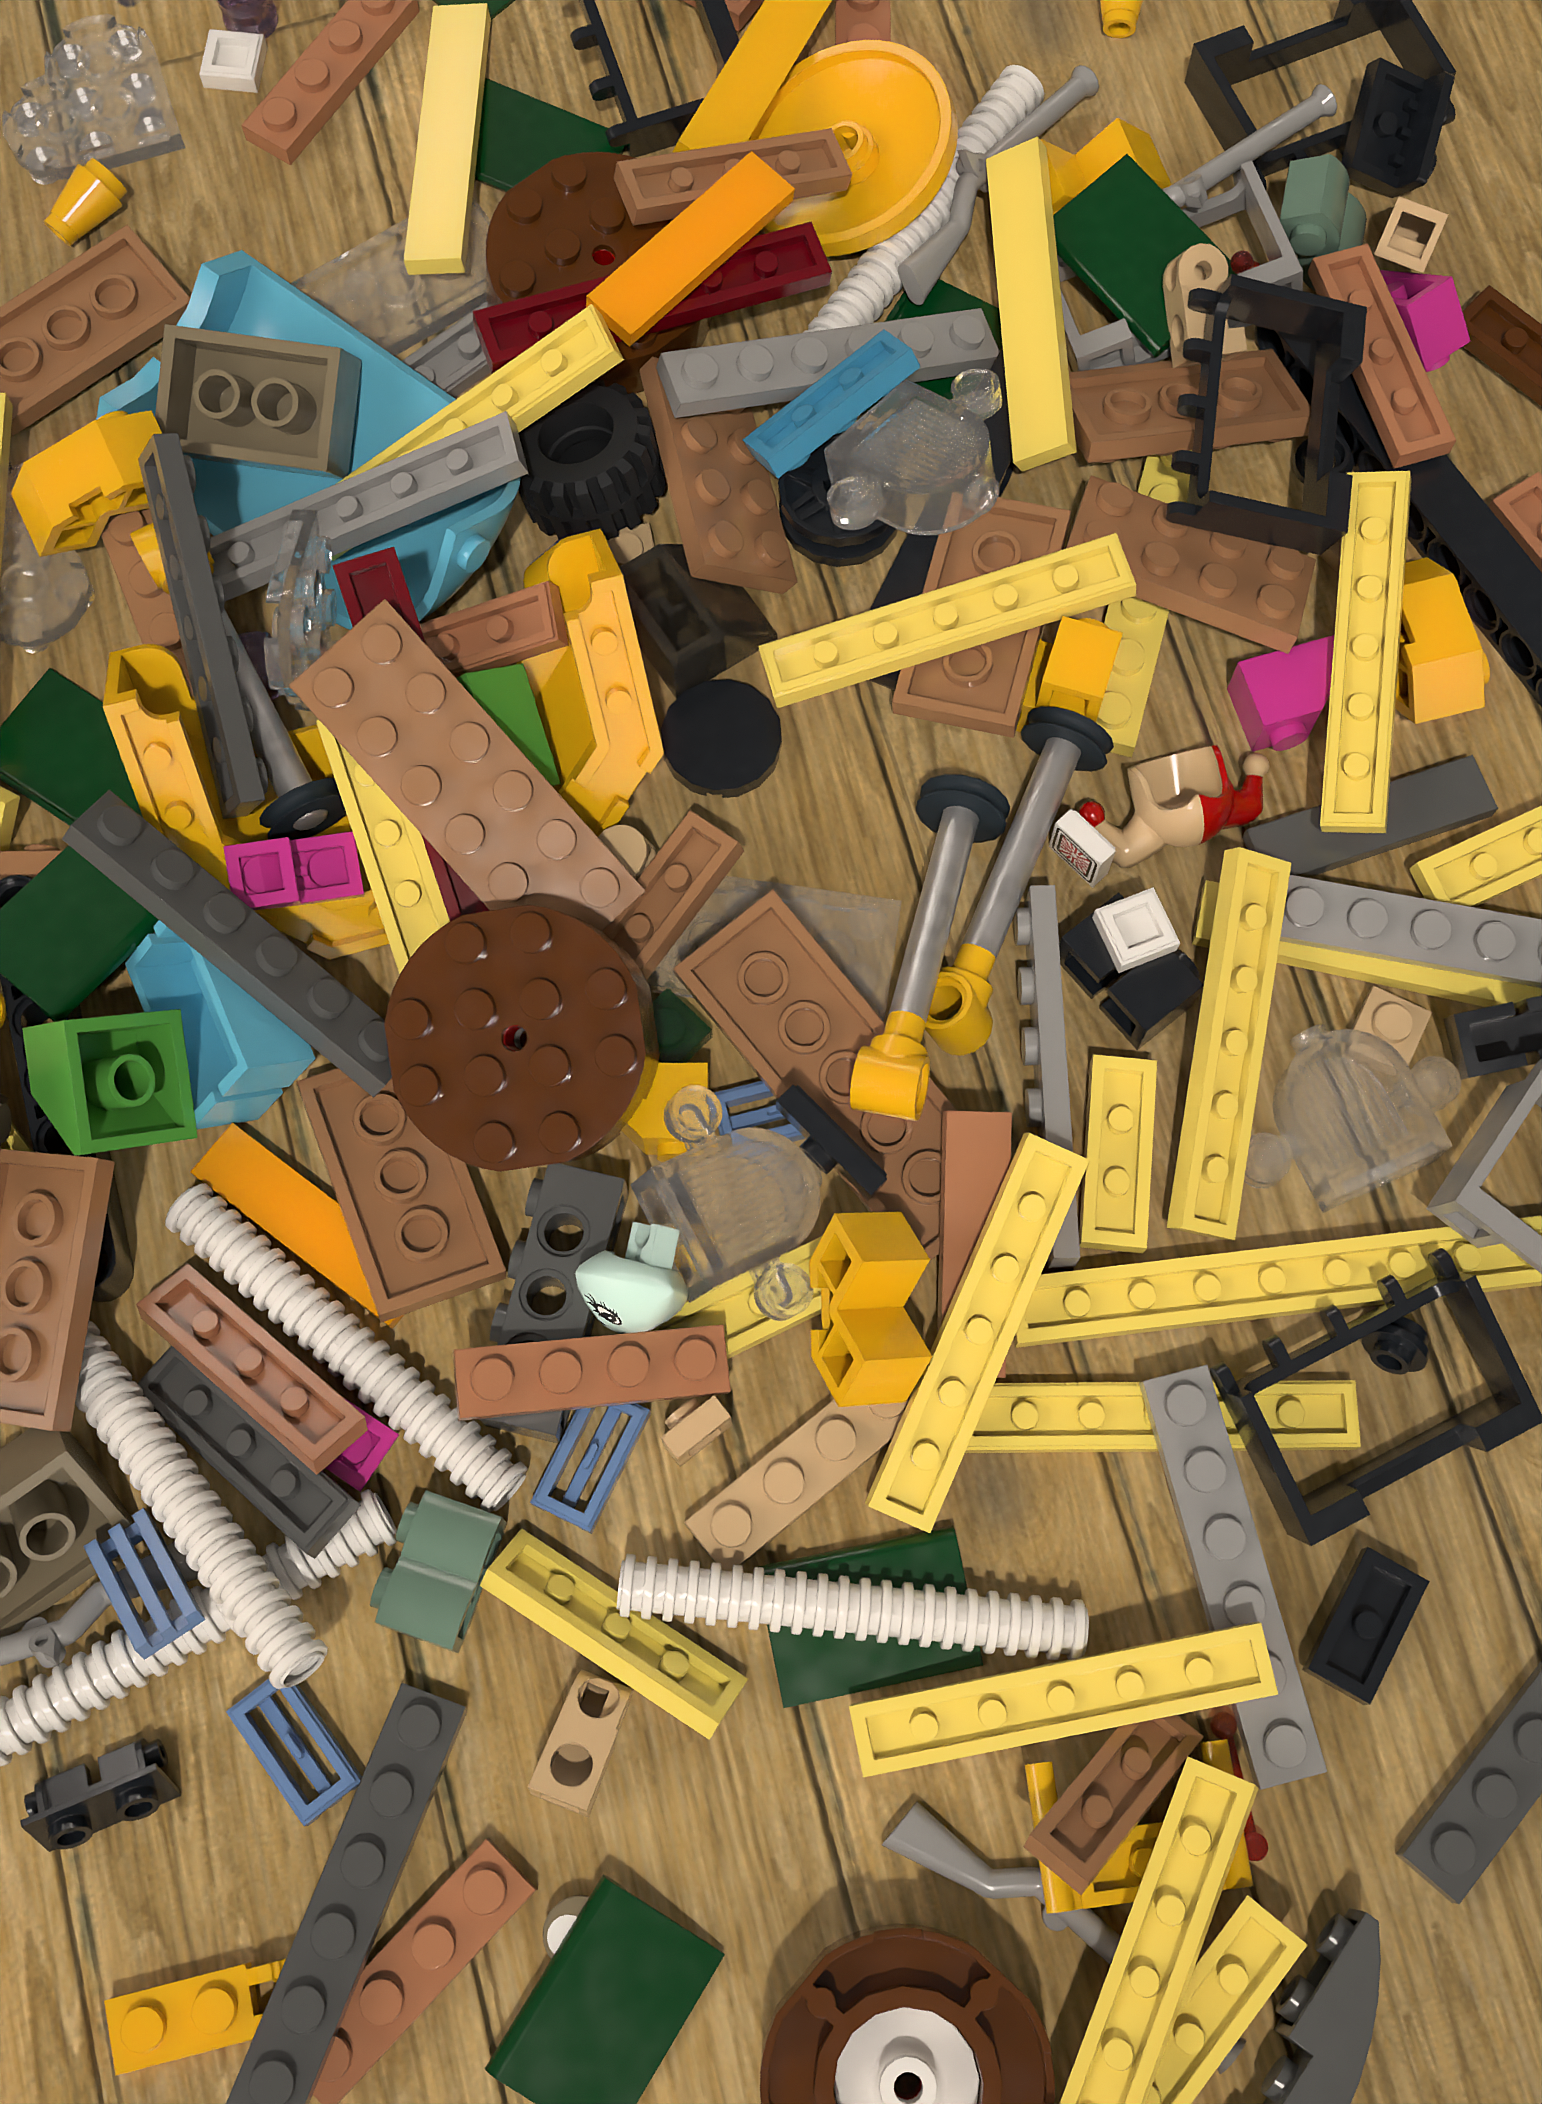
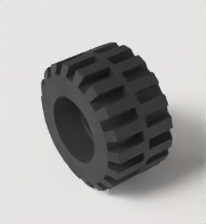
[518,380,666,540]

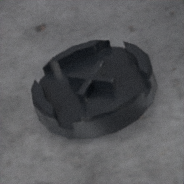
[661,679,782,798]

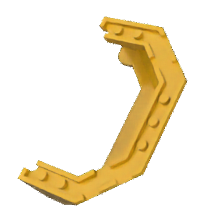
[103,528,664,960]

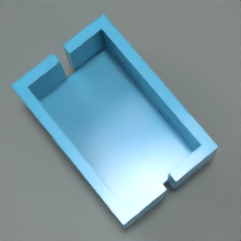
[125,920,316,1129]

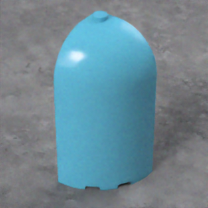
[96,250,520,630]

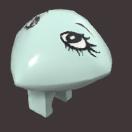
[575,1222,688,1334]

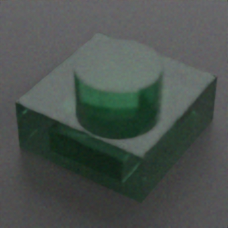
[652,988,713,1063]

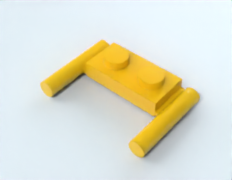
[1024,1739,1253,1914]

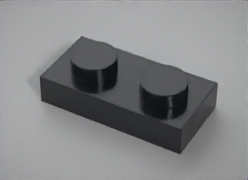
[1302,1547,1430,1705]

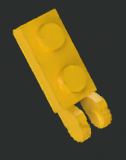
[104,1958,286,2076]

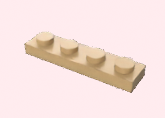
[684,1391,913,1571]

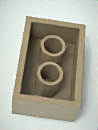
[155,324,361,479]

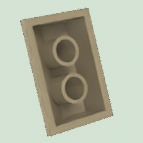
[0,1428,144,1637]

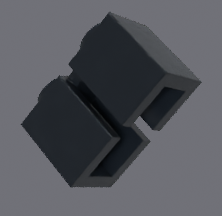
[1059,892,1204,1050]
[1443,996,1542,1080]

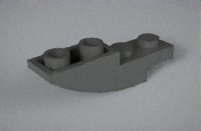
[1261,1908,1381,2104]

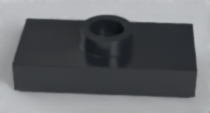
[776,1085,887,1200]

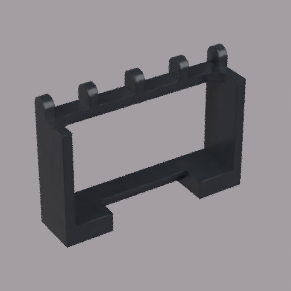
[570,0,739,158]
[1184,0,1456,190]
[1166,274,1367,555]
[1210,1248,1542,1546]

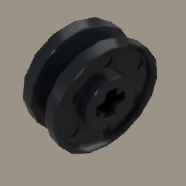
[778,431,903,567]

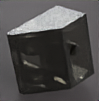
[619,544,777,699]

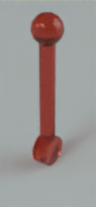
[1230,250,1260,274]
[1210,1711,1268,1861]

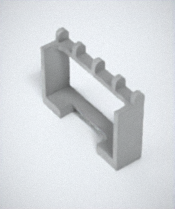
[1058,160,1303,372]
[1426,1059,1542,1274]

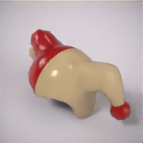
[1078,745,1270,868]

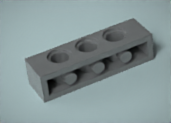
[480,1163,629,1444]

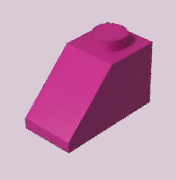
[1380,270,1470,372]
[1227,635,1334,752]

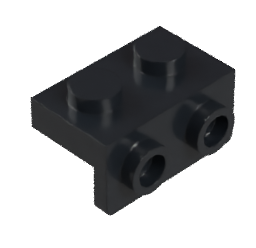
[1341,57,1455,198]

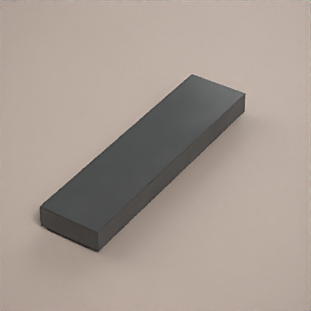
[1242,755,1498,878]
[137,1345,361,1559]

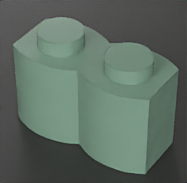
[1279,154,1367,291]
[370,1490,507,1653]

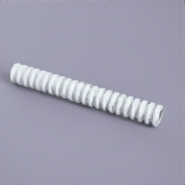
[803,65,1045,333]
[165,1183,527,1513]
[75,1321,328,1689]
[0,1489,397,1766]
[616,1554,1089,1660]

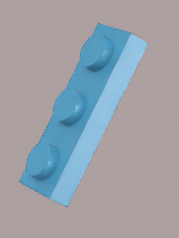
[743,329,921,478]

